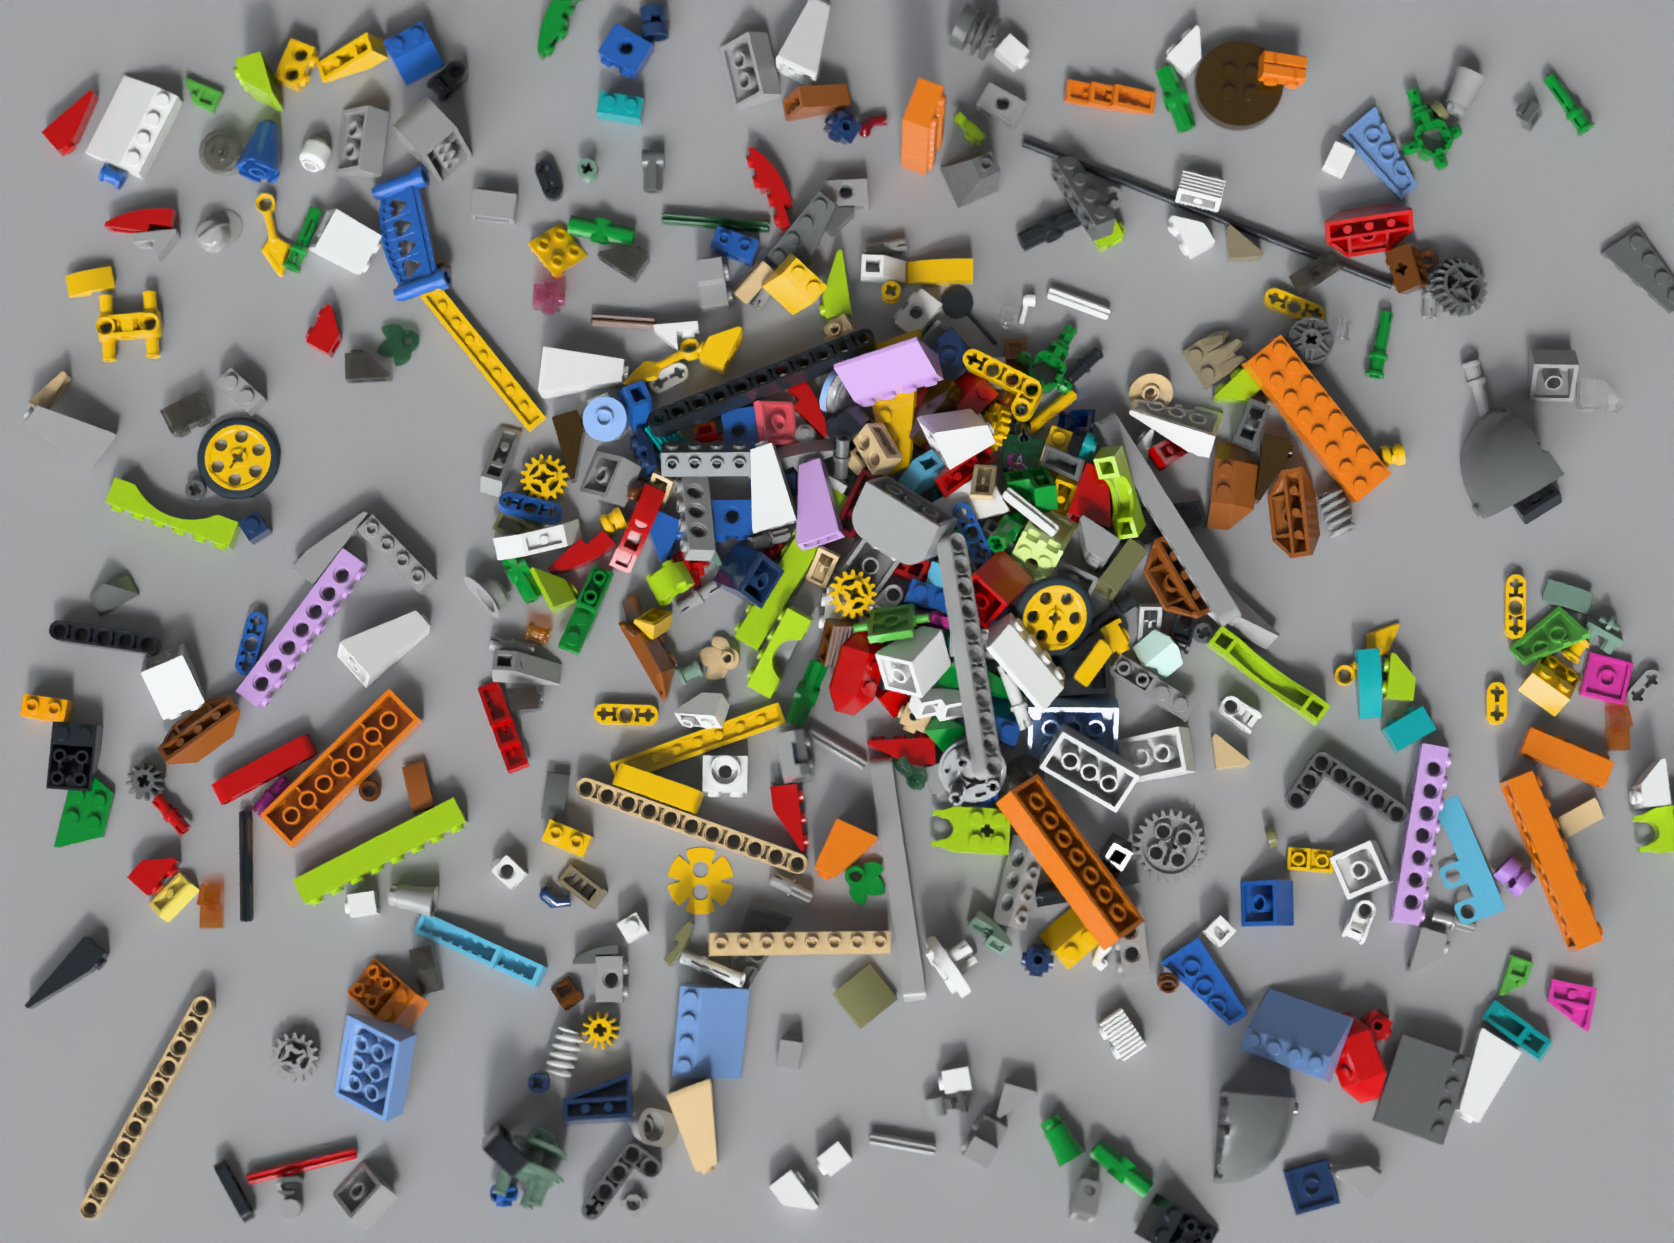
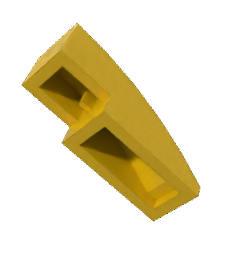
[906,259,973,286]

